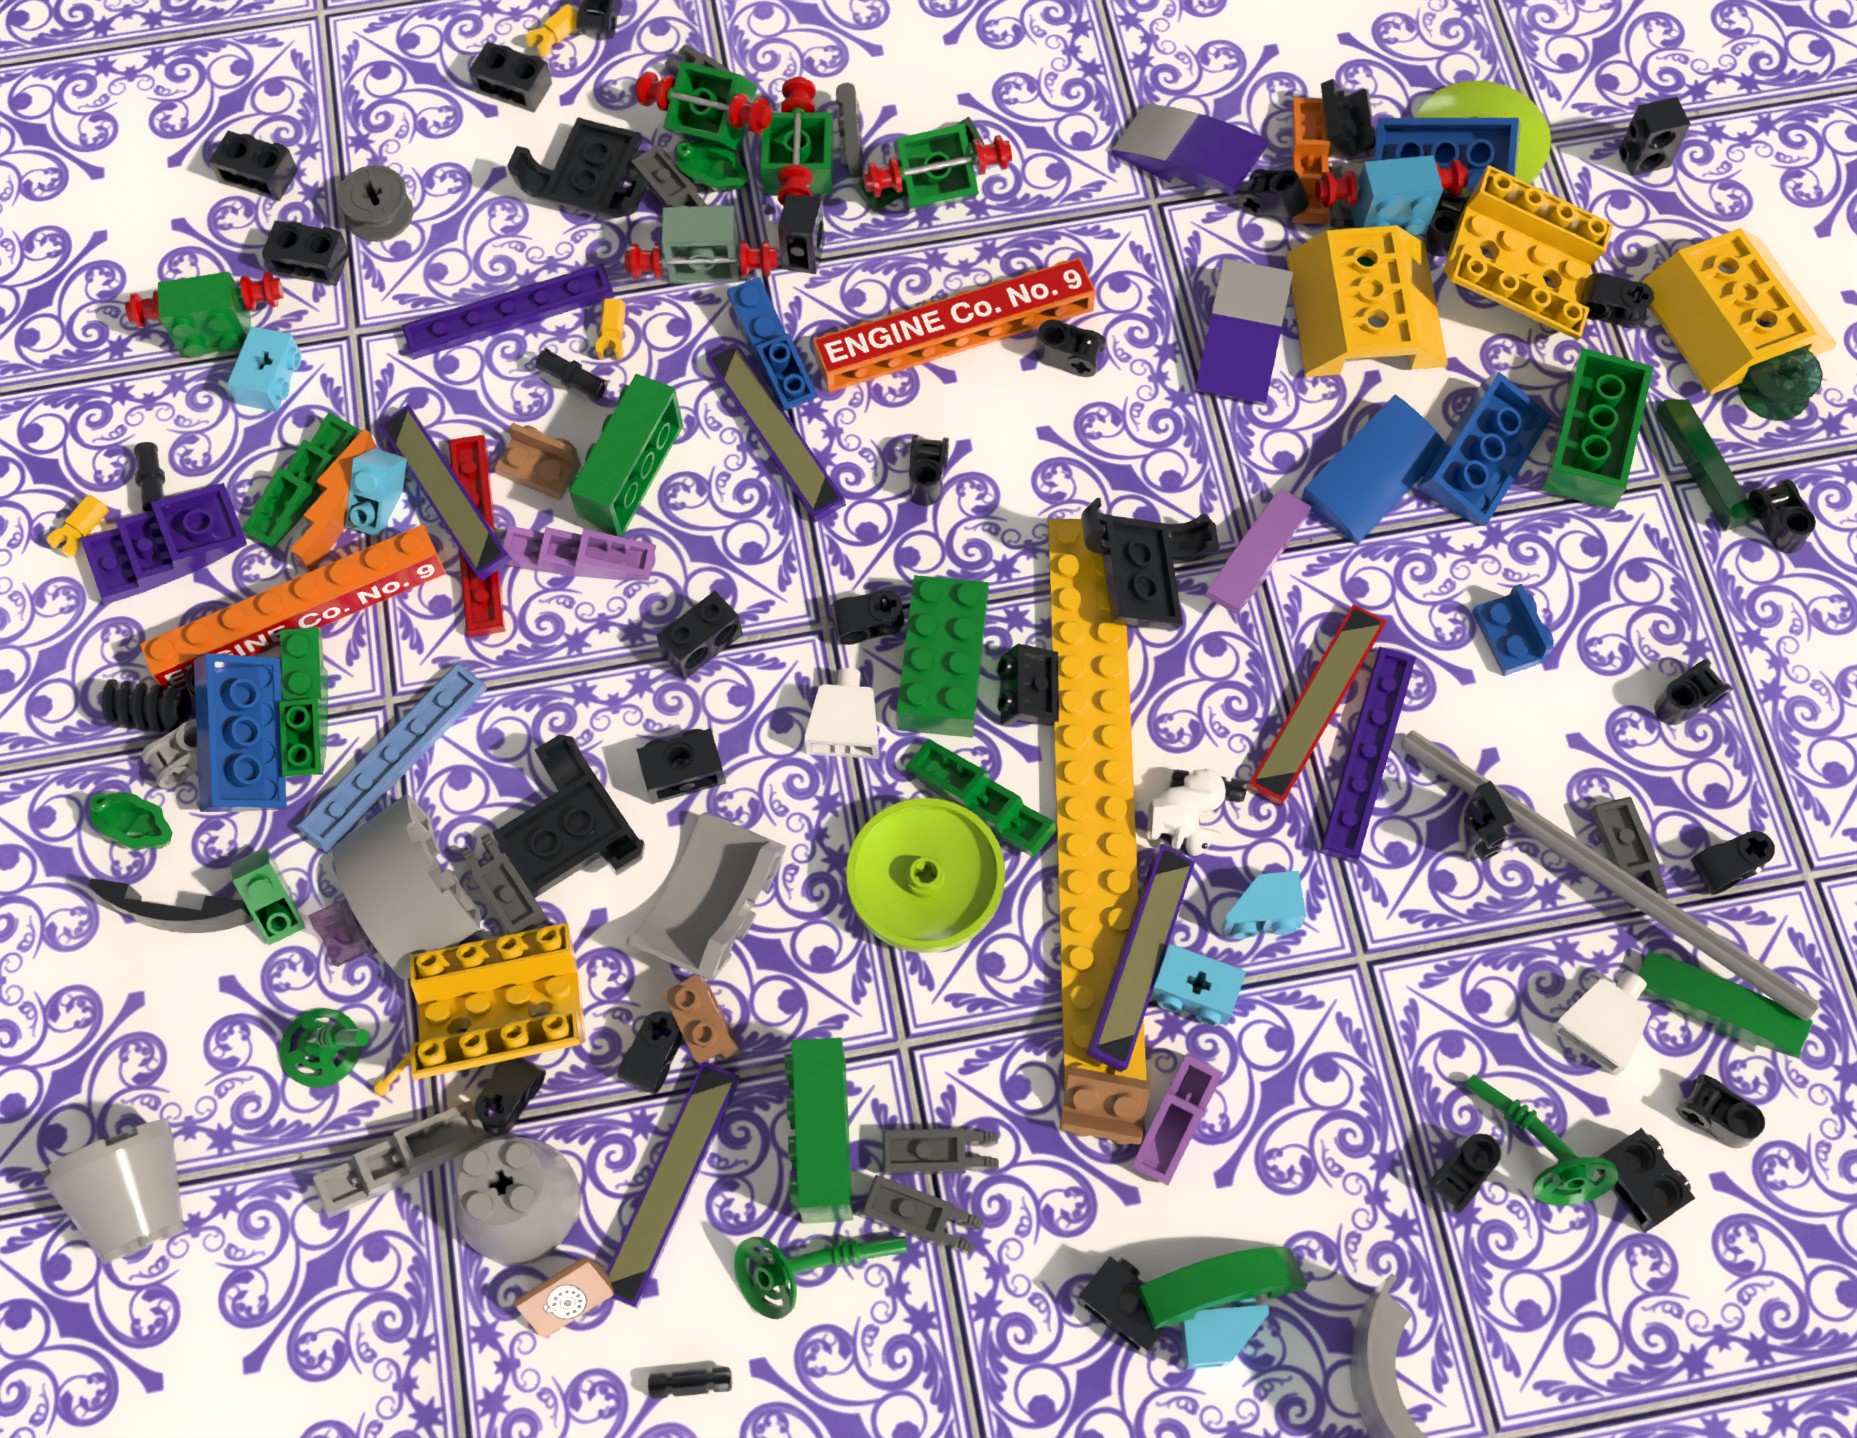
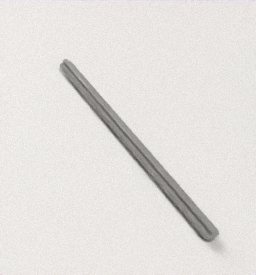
[1401,730,1820,1021]

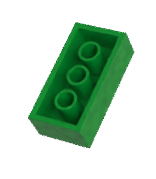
[1542,348,1654,510]
[568,373,684,537]
[897,575,989,738]
[785,1037,854,1224]

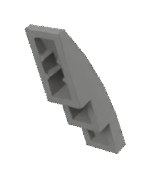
[312,1101,487,1219]

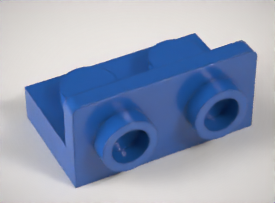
[1472,584,1554,676]

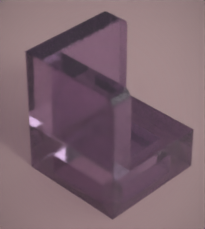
[308,898,372,967]

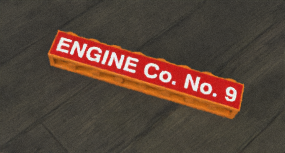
[813,258,1096,393]
[140,524,446,691]

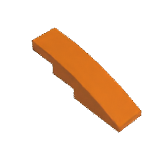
[1291,97,1330,224]
[290,429,377,572]

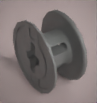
[337,165,414,242]

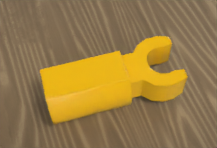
[525,4,578,57]
[595,299,626,360]
[46,494,109,558]

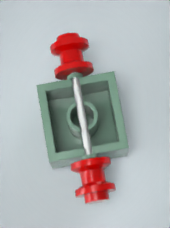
[624,205,778,284]

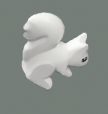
[1147,768,1226,856]

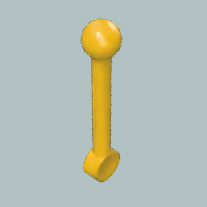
[373,1051,411,1096]

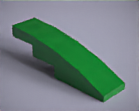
[242,412,361,548]
[905,739,1057,858]
[1638,951,1813,1059]

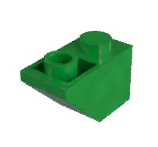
[230,847,306,945]

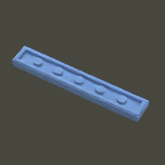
[296,662,487,854]

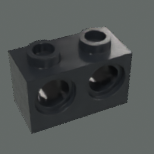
[469,41,552,113]
[1619,97,1690,176]
[209,130,298,201]
[261,220,350,286]
[656,590,743,680]
[1596,1127,1696,1233]

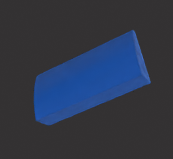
[1374,118,1521,189]
[1417,372,1552,526]
[1301,394,1445,545]
[194,653,287,812]

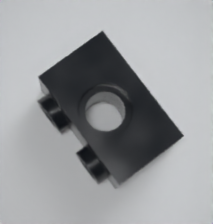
[778,194,825,275]
[636,728,726,804]
[1077,1256,1167,1357]

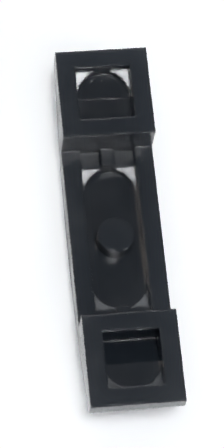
[89,878,254,933]

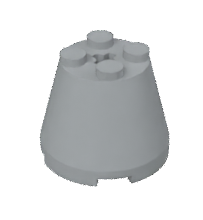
[41,1119,185,1265]
[454,1137,581,1265]

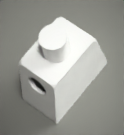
[804,668,879,759]
[1550,971,1651,1076]

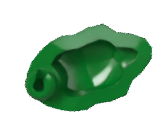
[675,142,749,192]
[89,792,173,851]

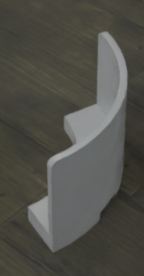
[333,793,480,980]
[626,812,787,980]
[1350,1274,1428,1438]

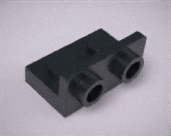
[1320,78,1376,159]
[997,643,1059,727]
[1464,780,1515,862]

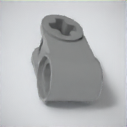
[141,719,198,789]

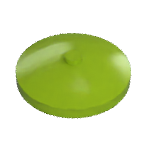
[1416,81,1551,197]
[846,798,1005,953]

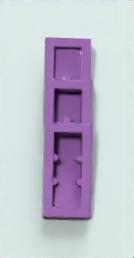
[1205,489,1312,615]
[503,525,656,581]

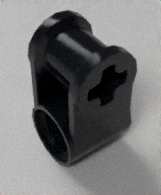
[577,0,622,39]
[1237,168,1309,217]
[1423,189,1470,257]
[1580,273,1654,328]
[1035,319,1107,377]
[909,434,949,506]
[1748,479,1816,554]
[830,590,904,645]
[1654,658,1733,725]
[1690,831,1775,895]
[617,1011,683,1095]
[475,1057,546,1135]
[1676,1074,1766,1149]
[1425,1133,1501,1215]

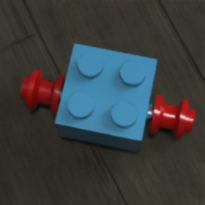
[1315,155,1468,236]

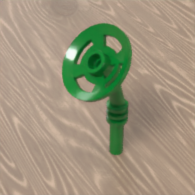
[280,1008,370,1088]
[1465,1074,1619,1206]
[734,1236,908,1319]

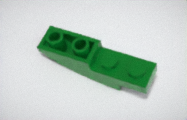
[279,627,328,778]

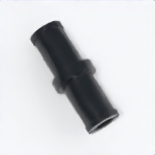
[535,348,608,401]
[134,442,166,512]

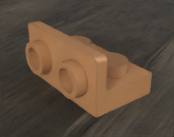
[495,423,581,500]
[664,974,743,1063]
[1059,1067,1151,1145]

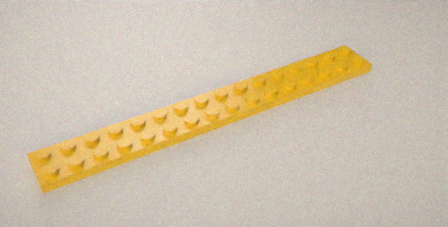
[1048,519,1147,1097]

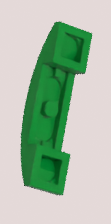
[1138,1247,1308,1329]

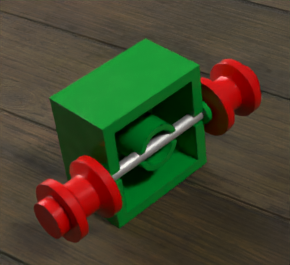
[635,61,772,152]
[761,76,834,206]
[862,124,1013,213]
[125,271,284,358]

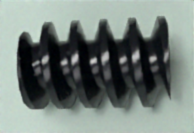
[102,679,191,733]

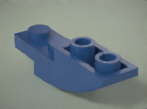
[727,277,818,411]

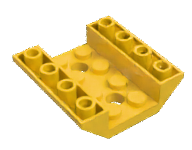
[1443,165,1613,340]
[1286,225,1448,377]
[1641,228,1837,395]
[410,922,586,1080]

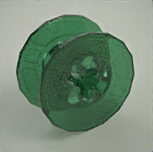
[1738,347,1823,421]

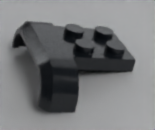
[507,117,647,218]
[1081,497,1220,630]
[492,734,645,898]

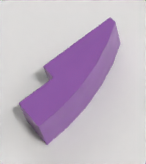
[1131,1053,1224,1186]

